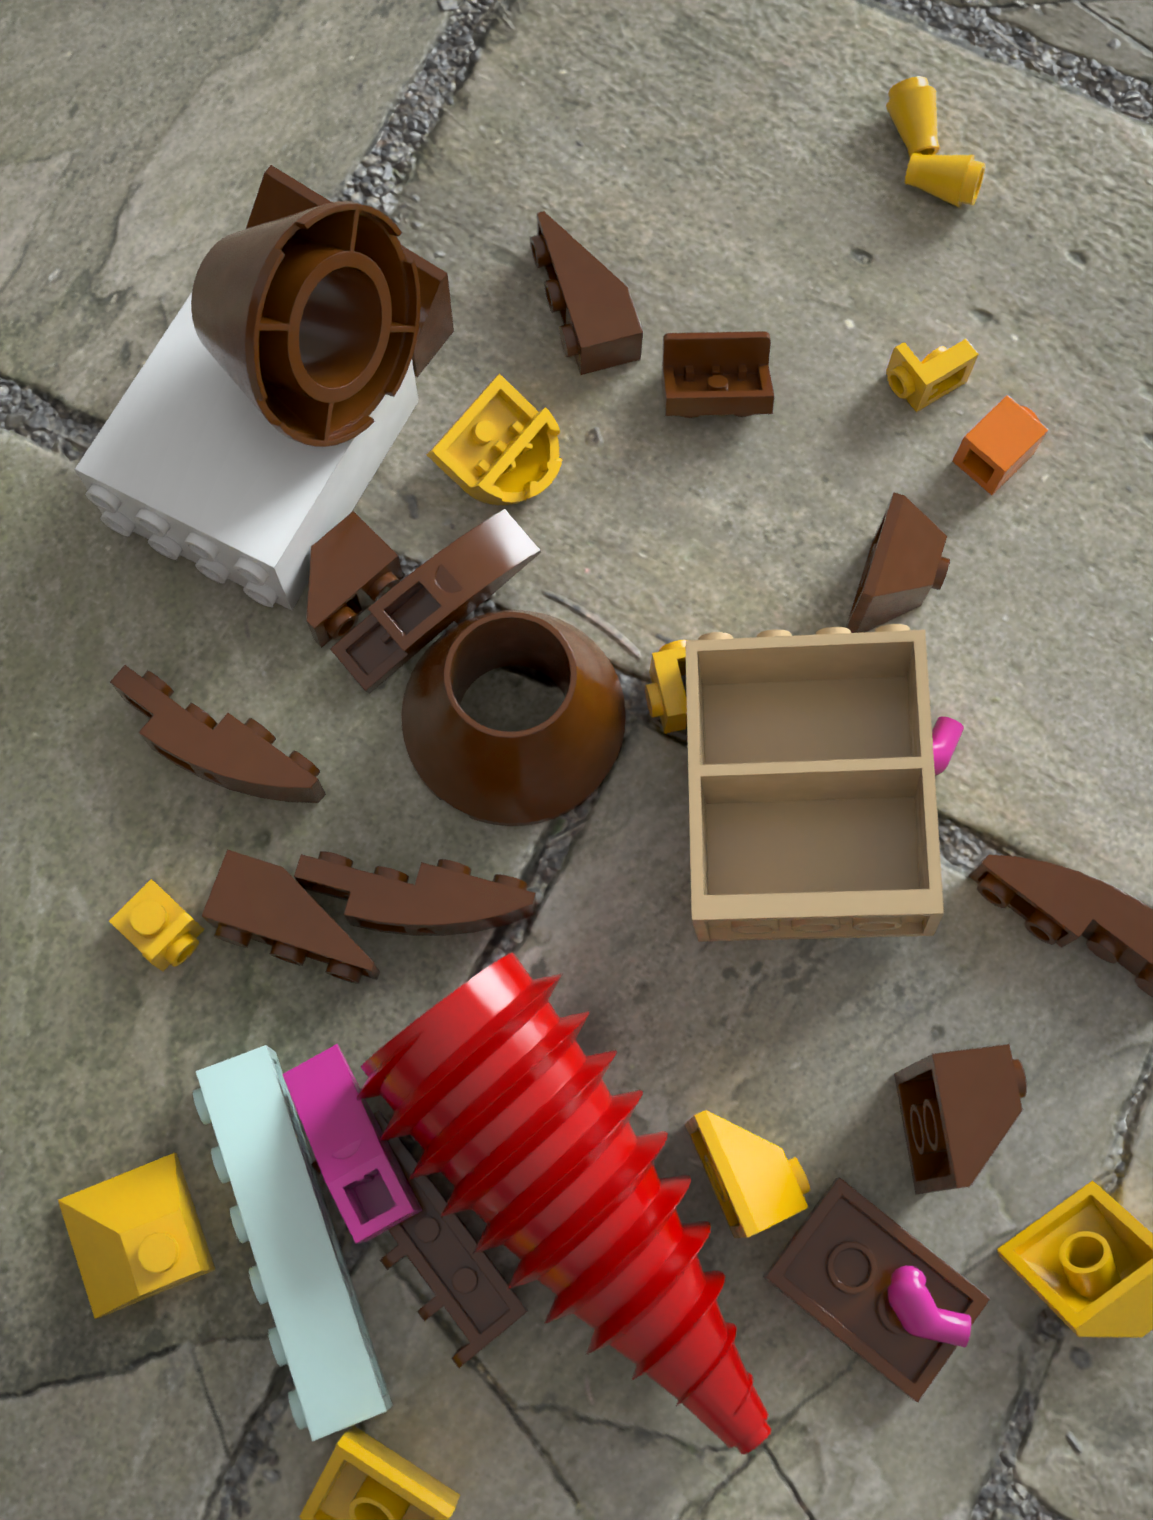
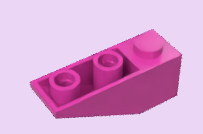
[282,1044,422,1243]

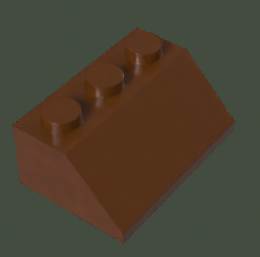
[894,1044,1027,1195]

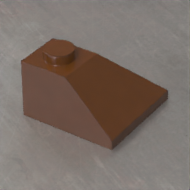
[845,492,950,633]

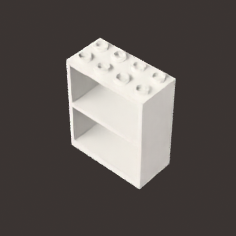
[75,293,419,610]

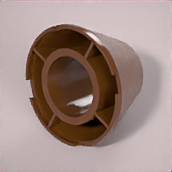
[191,201,421,447]
[401,610,626,826]

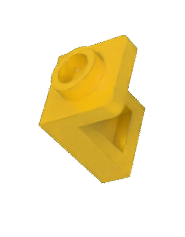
[645,640,687,734]

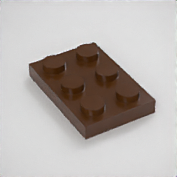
[763,1177,990,1403]

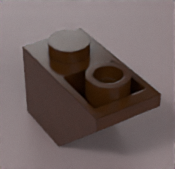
[307,511,403,648]

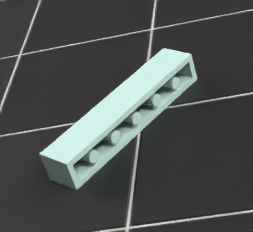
[193,1045,393,1441]

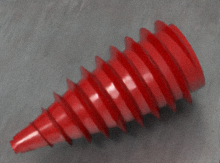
[356,952,772,1455]

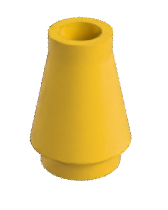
[886,77,940,158]
[905,153,986,208]

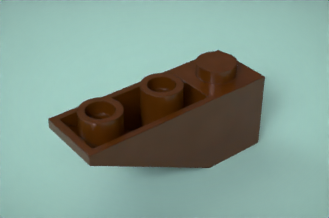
[530,211,643,375]
[202,849,380,984]

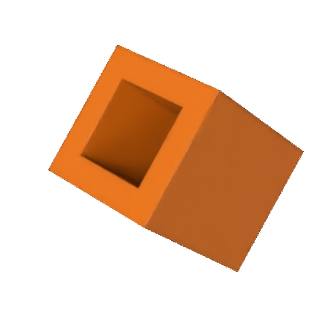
[952,395,1048,495]

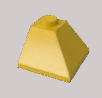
[685,1110,811,1238]
[58,1153,215,1319]
[997,1180,1153,1338]

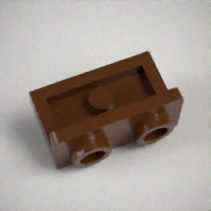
[661,331,774,418]

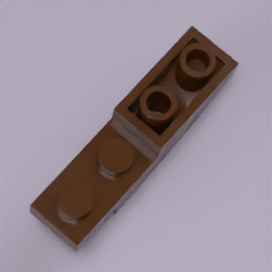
[330,509,541,693]
[110,665,326,803]
[294,851,536,936]
[968,855,1153,997]

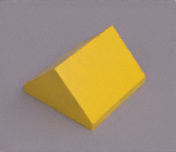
[299,1426,460,1520]

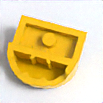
[426,374,562,505]

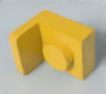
[886,339,979,412]
[109,879,205,972]

